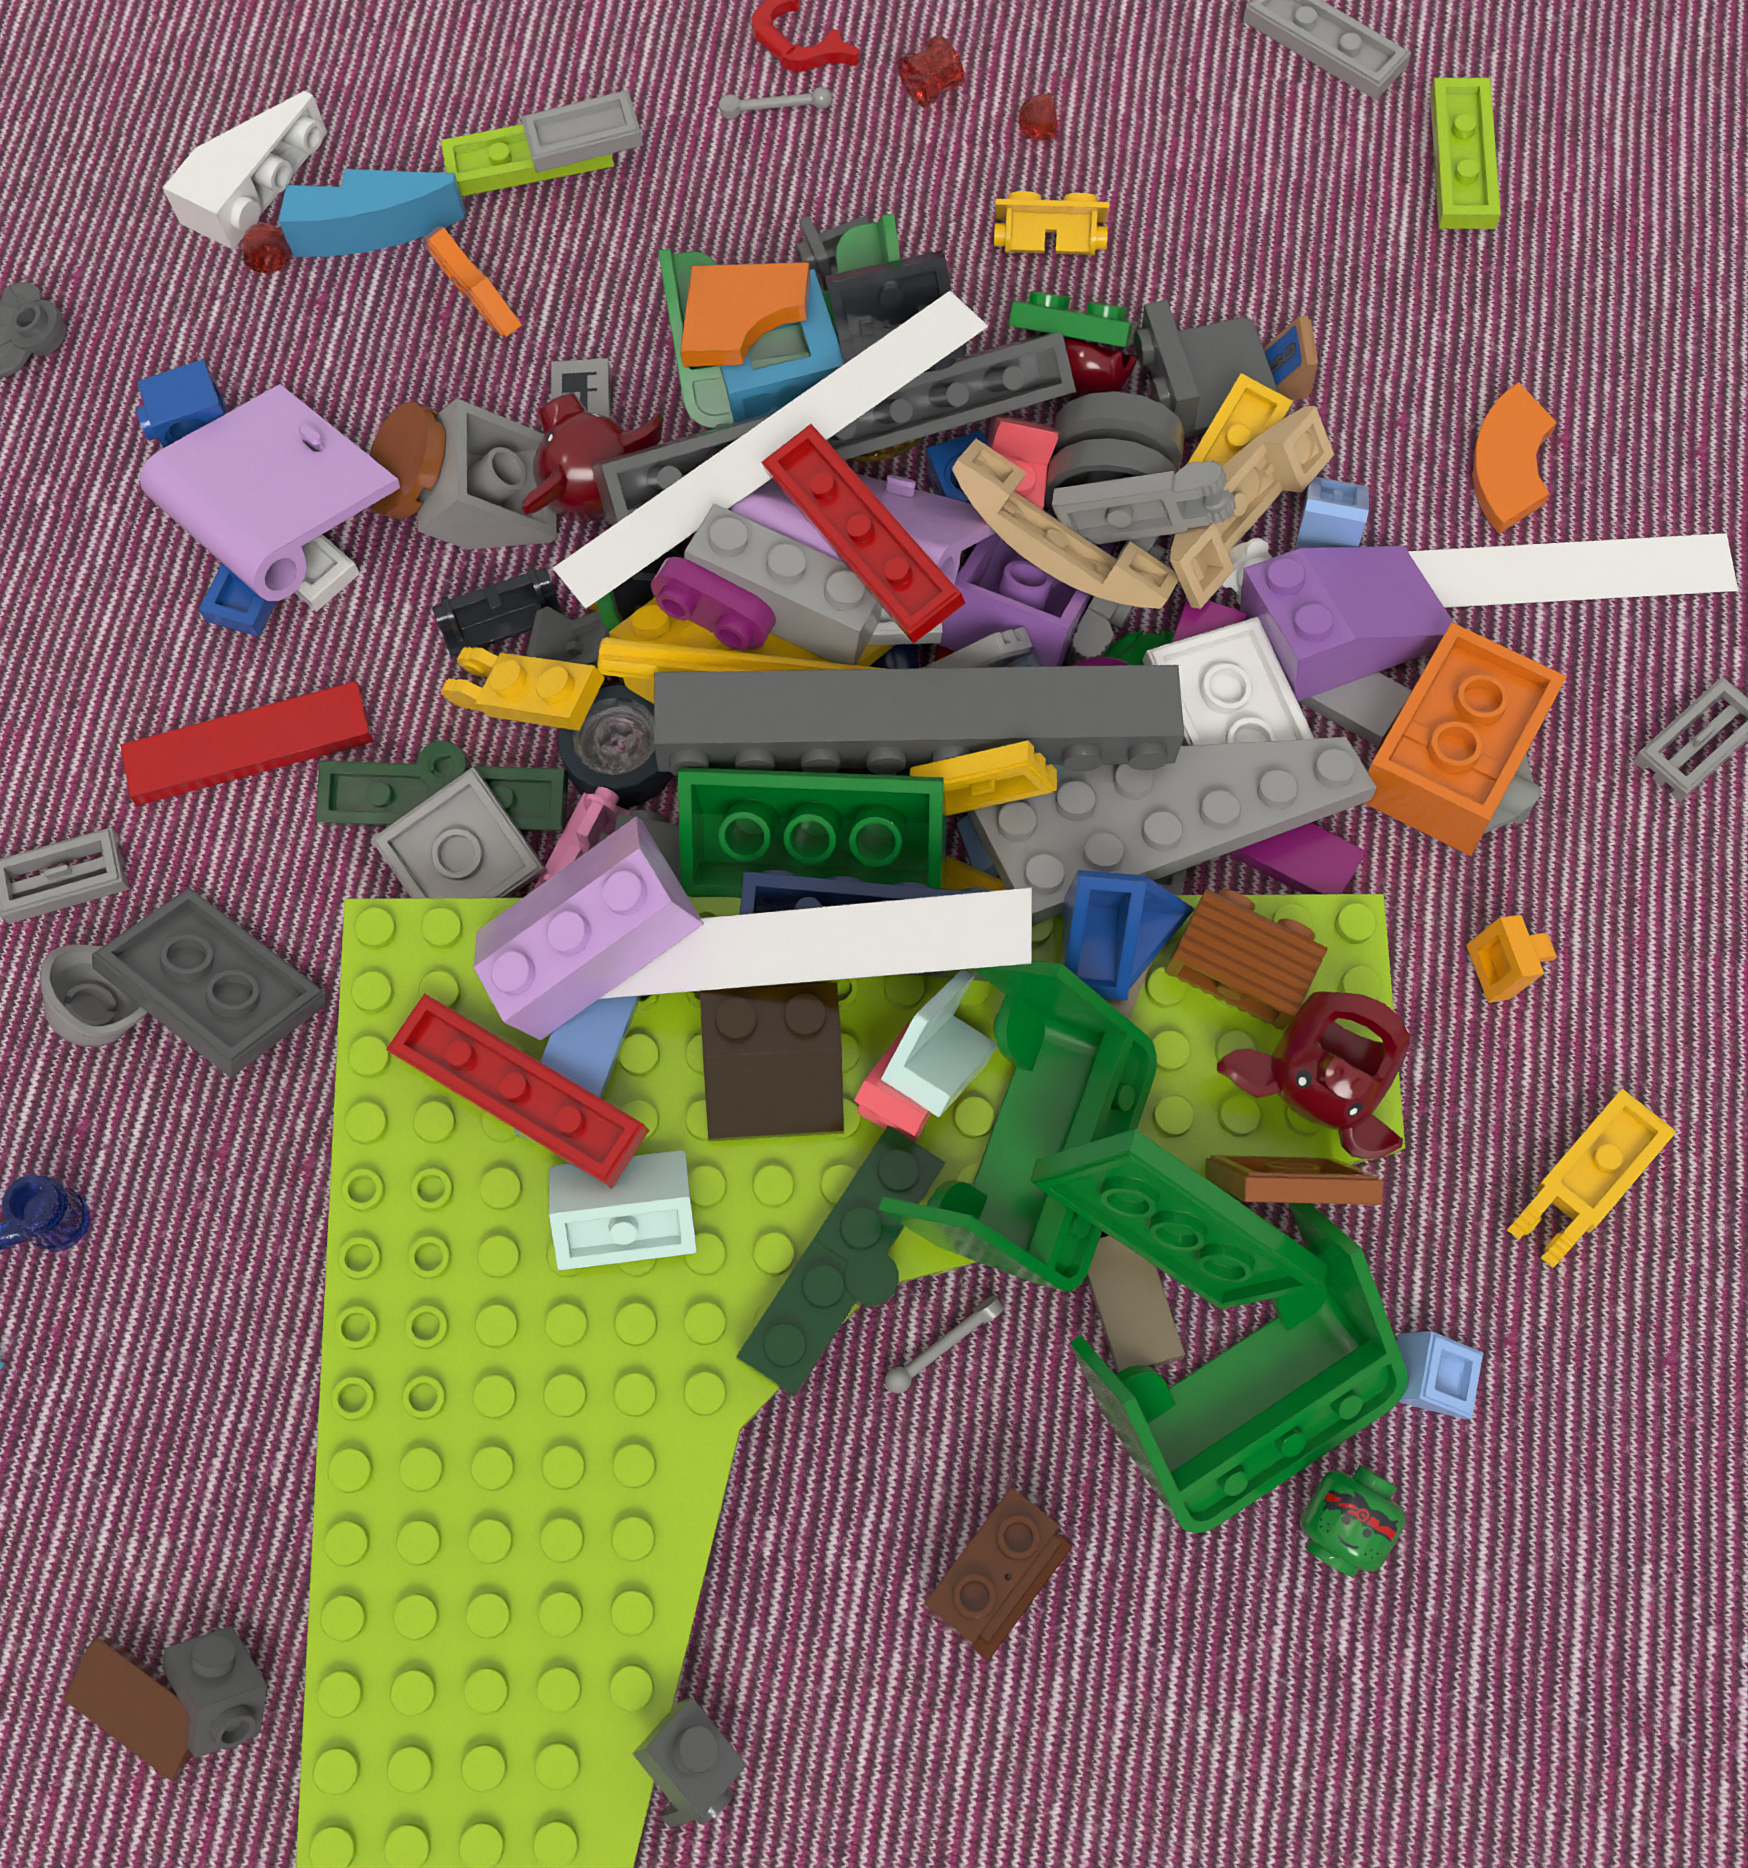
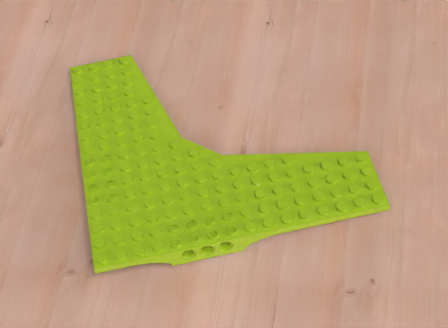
[296,894,1405,1868]

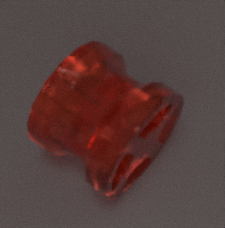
[897,35,965,108]

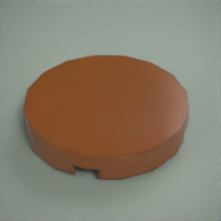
[369,402,446,520]

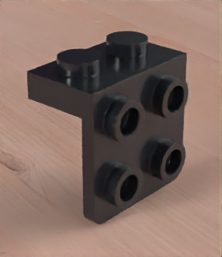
[825,250,967,372]

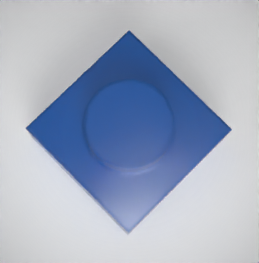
[199,563,277,637]

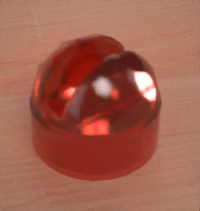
[1018,92,1059,141]
[241,222,289,273]

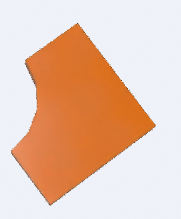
[680,262,811,367]

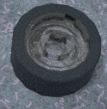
[557,684,674,808]

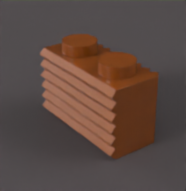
[1165,888,1328,1030]

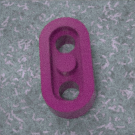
[651,557,776,650]

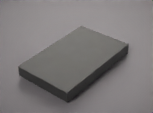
[92,887,326,1078]

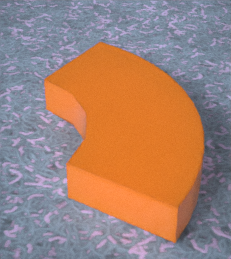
[422,227,522,337]
[1472,382,1557,534]

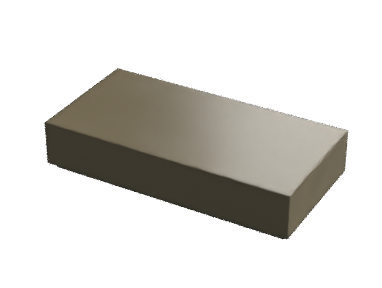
[1086,1235,1185,1373]

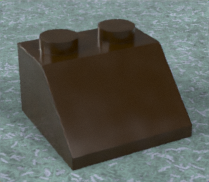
[700,982,844,1141]

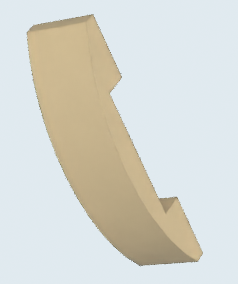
[1170,406,1334,609]
[952,439,1179,609]

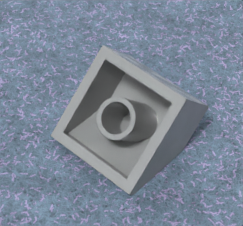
[418,398,557,550]

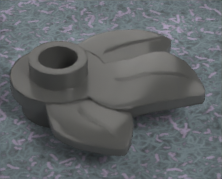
[0,282,66,378]

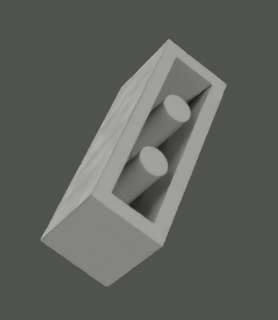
[684,503,882,665]

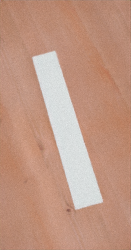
[553,291,989,609]
[1408,533,1738,608]
[600,888,1032,999]

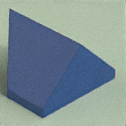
[1061,870,1195,1000]

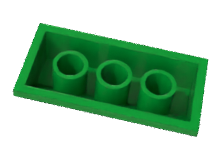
[678,767,947,898]

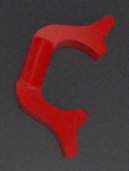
[752,0,859,72]

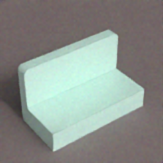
[880,969,998,1117]
[549,1150,697,1271]

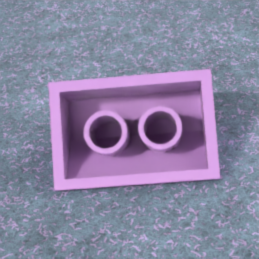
[474,816,704,1040]

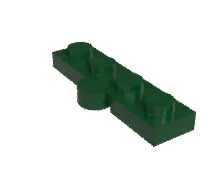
[316,740,569,833]
[736,1126,945,1398]

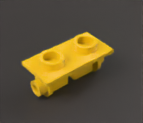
[994,191,1110,255]

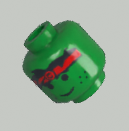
[1299,1465,1407,1578]

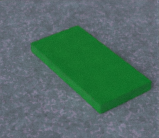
[1030,1129,1328,1310]

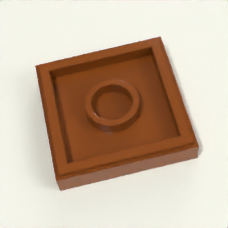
[1205,1155,1383,1205]

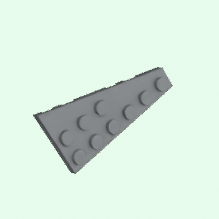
[966,737,1377,925]

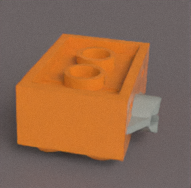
[1364,622,1567,856]

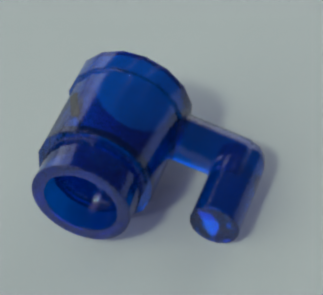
[0,1175,91,1252]

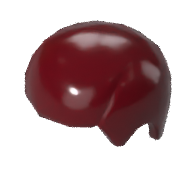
[1064,337,1138,399]

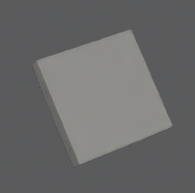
[371,767,548,898]

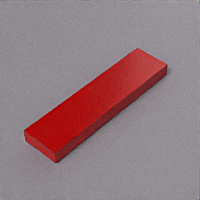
[761,424,966,644]
[120,681,374,806]
[386,993,650,1189]

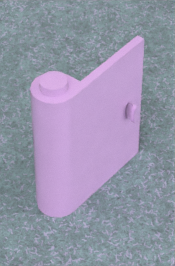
[140,384,401,601]
[728,474,996,584]

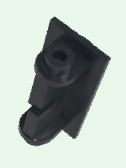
[432,566,563,658]

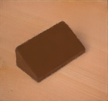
[63,1635,193,1781]

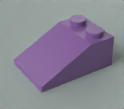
[935,510,1118,667]
[1240,546,1454,702]

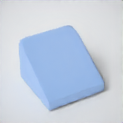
[1397,1331,1483,1419]

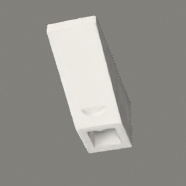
[163,91,327,250]

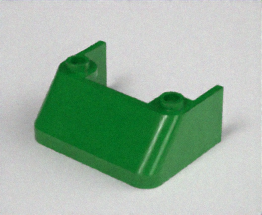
[878,960,1157,1292]
[1069,1203,1408,1533]

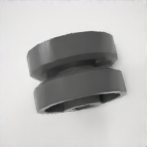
[1044,391,1185,514]

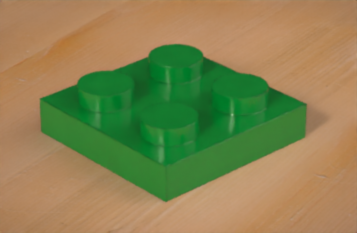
[1009,291,1138,347]

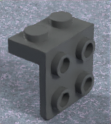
[1134,299,1279,438]

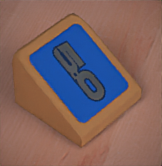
[1263,315,1318,400]

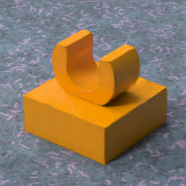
[1466,915,1557,1003]

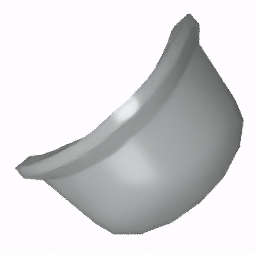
[40,945,148,1047]

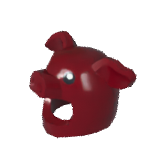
[522,393,664,521]
[1216,991,1411,1159]

